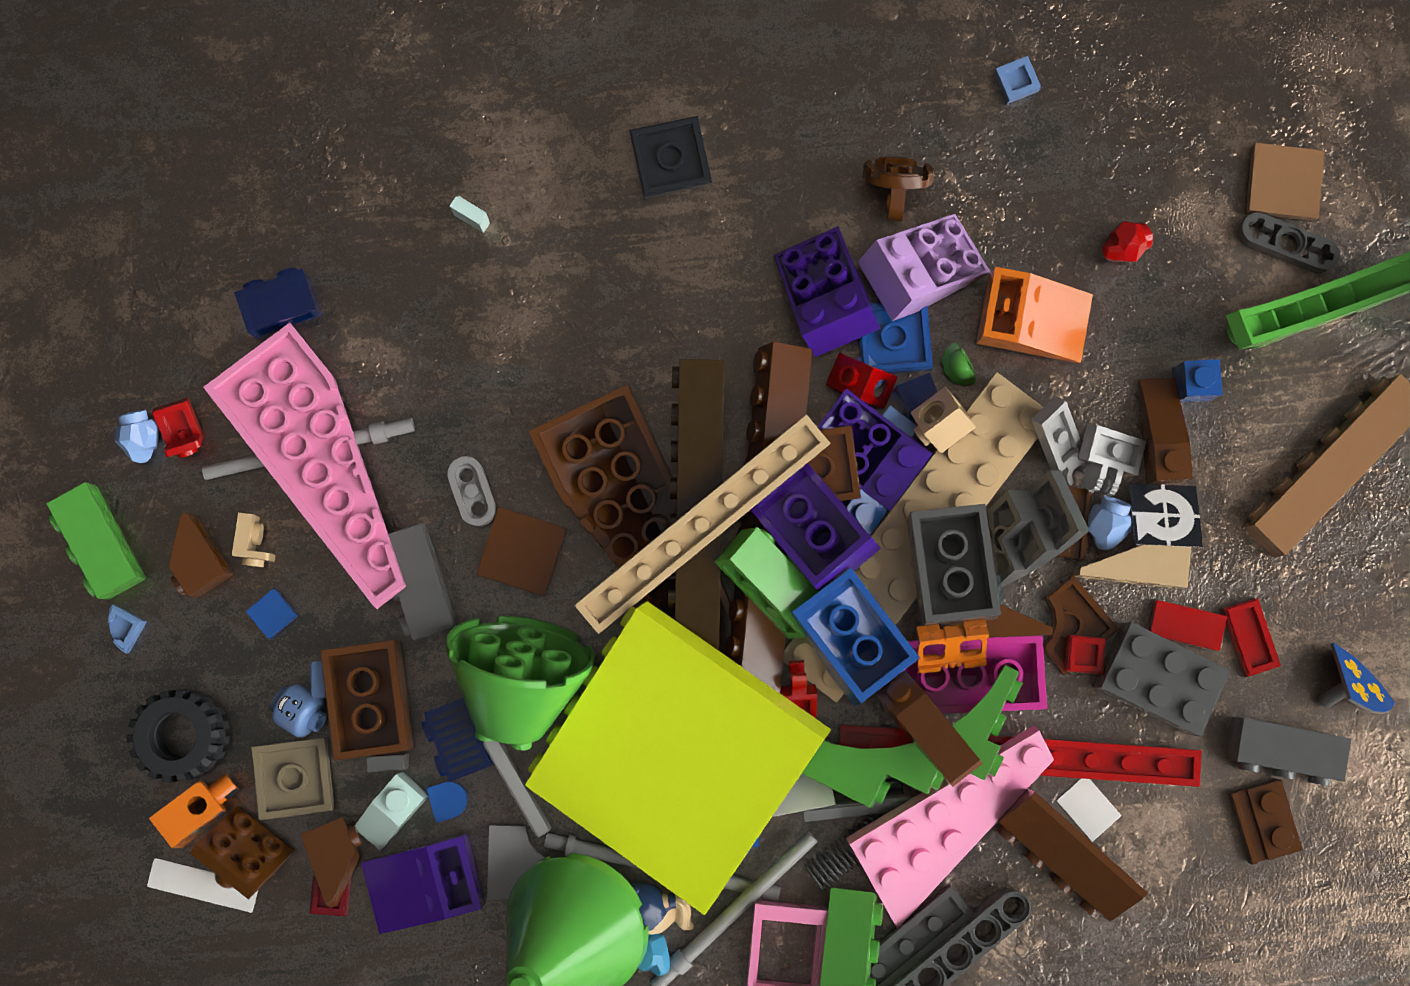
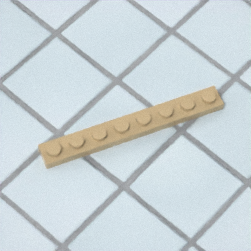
[574,414,831,634]

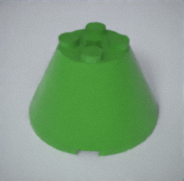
[446,616,595,750]

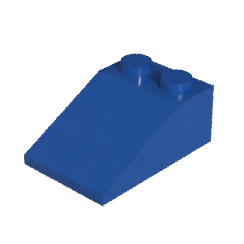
[791,568,920,706]

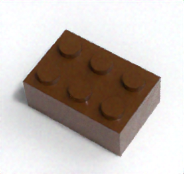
[320,640,414,761]

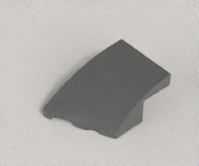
[988,470,1089,587]

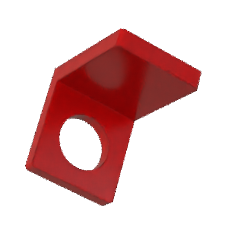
[826,353,898,409]

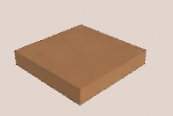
[1246,142,1325,222]

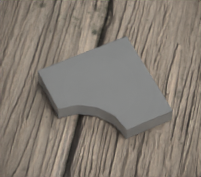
[487,824,545,900]

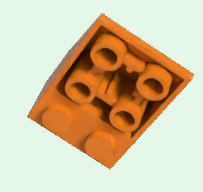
[976,267,1093,364]

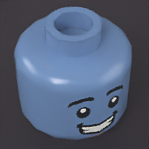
[270,683,327,737]

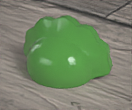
[941,342,976,386]

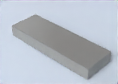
[483,741,552,837]

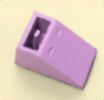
[858,214,990,321]

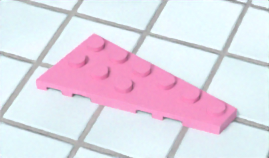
[846,726,1054,929]

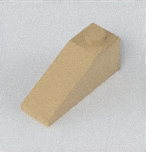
[1072,545,1191,589]

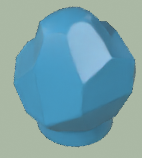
[638,933,670,976]

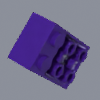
[774,226,880,357]
[817,389,933,513]
[361,832,486,934]

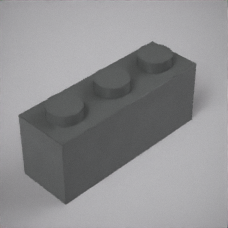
[388,523,458,641]
[1226,717,1351,786]

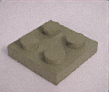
[251,737,335,820]

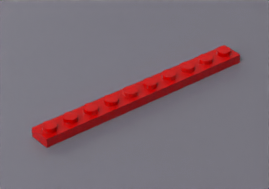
[838,724,1202,787]

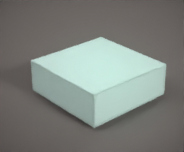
[450,196,490,233]

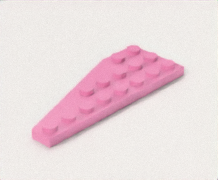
[203,323,406,609]

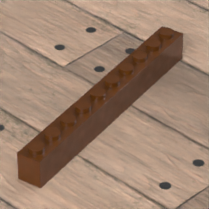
[725,341,812,693]

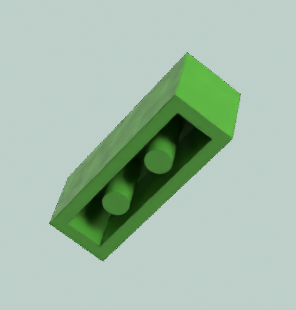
[46,482,147,600]
[715,527,819,639]
[820,888,883,986]

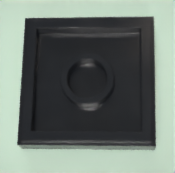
[629,116,712,200]

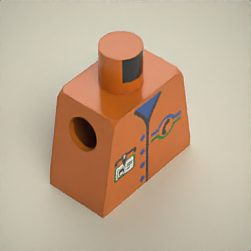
[149,773,239,848]

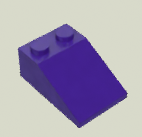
[750,463,881,591]

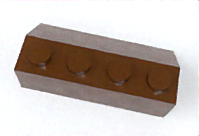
[997,789,1148,922]

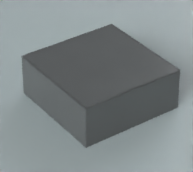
[367,753,410,772]

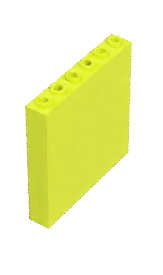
[525,601,832,915]

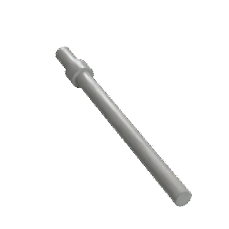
[202,417,415,480]
[650,831,818,986]

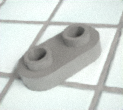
[447,456,497,527]

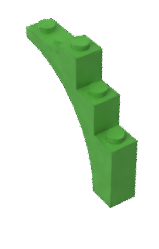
[1226,251,1410,350]
[802,665,1023,808]

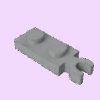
[1031,396,1086,485]

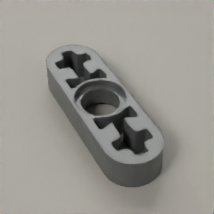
[1237,213,1340,273]

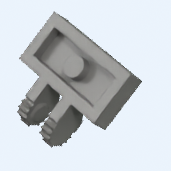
[1078,423,1147,496]

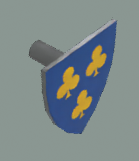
[1319,643,1395,714]

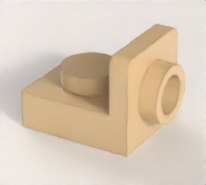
[232,512,276,568]

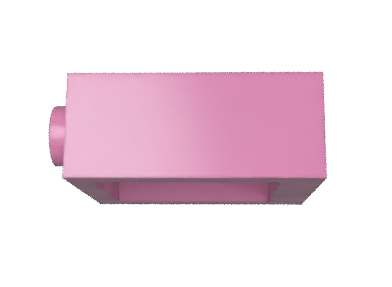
[746,900,828,986]

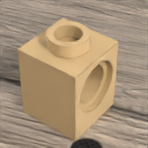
[910,387,976,453]

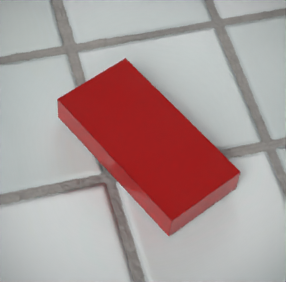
[1221,598,1281,677]
[1148,600,1227,651]

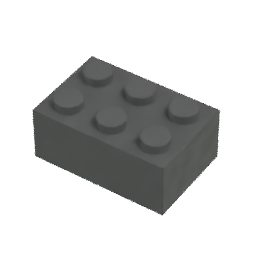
[907,504,1001,626]
[1092,622,1231,737]

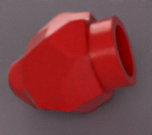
[1101,221,1153,262]

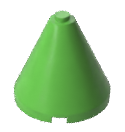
[506,853,649,986]

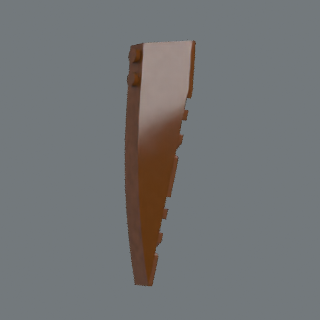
[528,384,732,656]

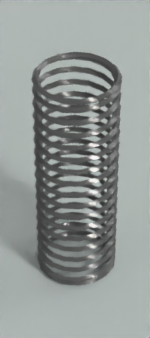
[804,813,885,891]

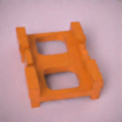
[916,619,989,673]

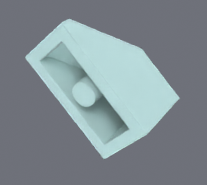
[355,772,428,851]

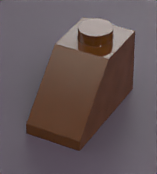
[168,512,234,598]
[300,817,362,908]

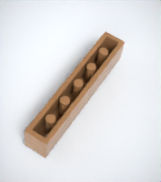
[1243,374,1410,557]

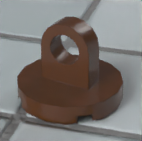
[862,157,934,221]

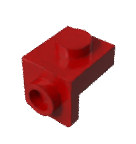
[152,397,204,458]

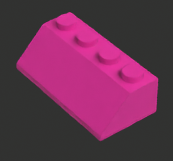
[905,635,1047,714]

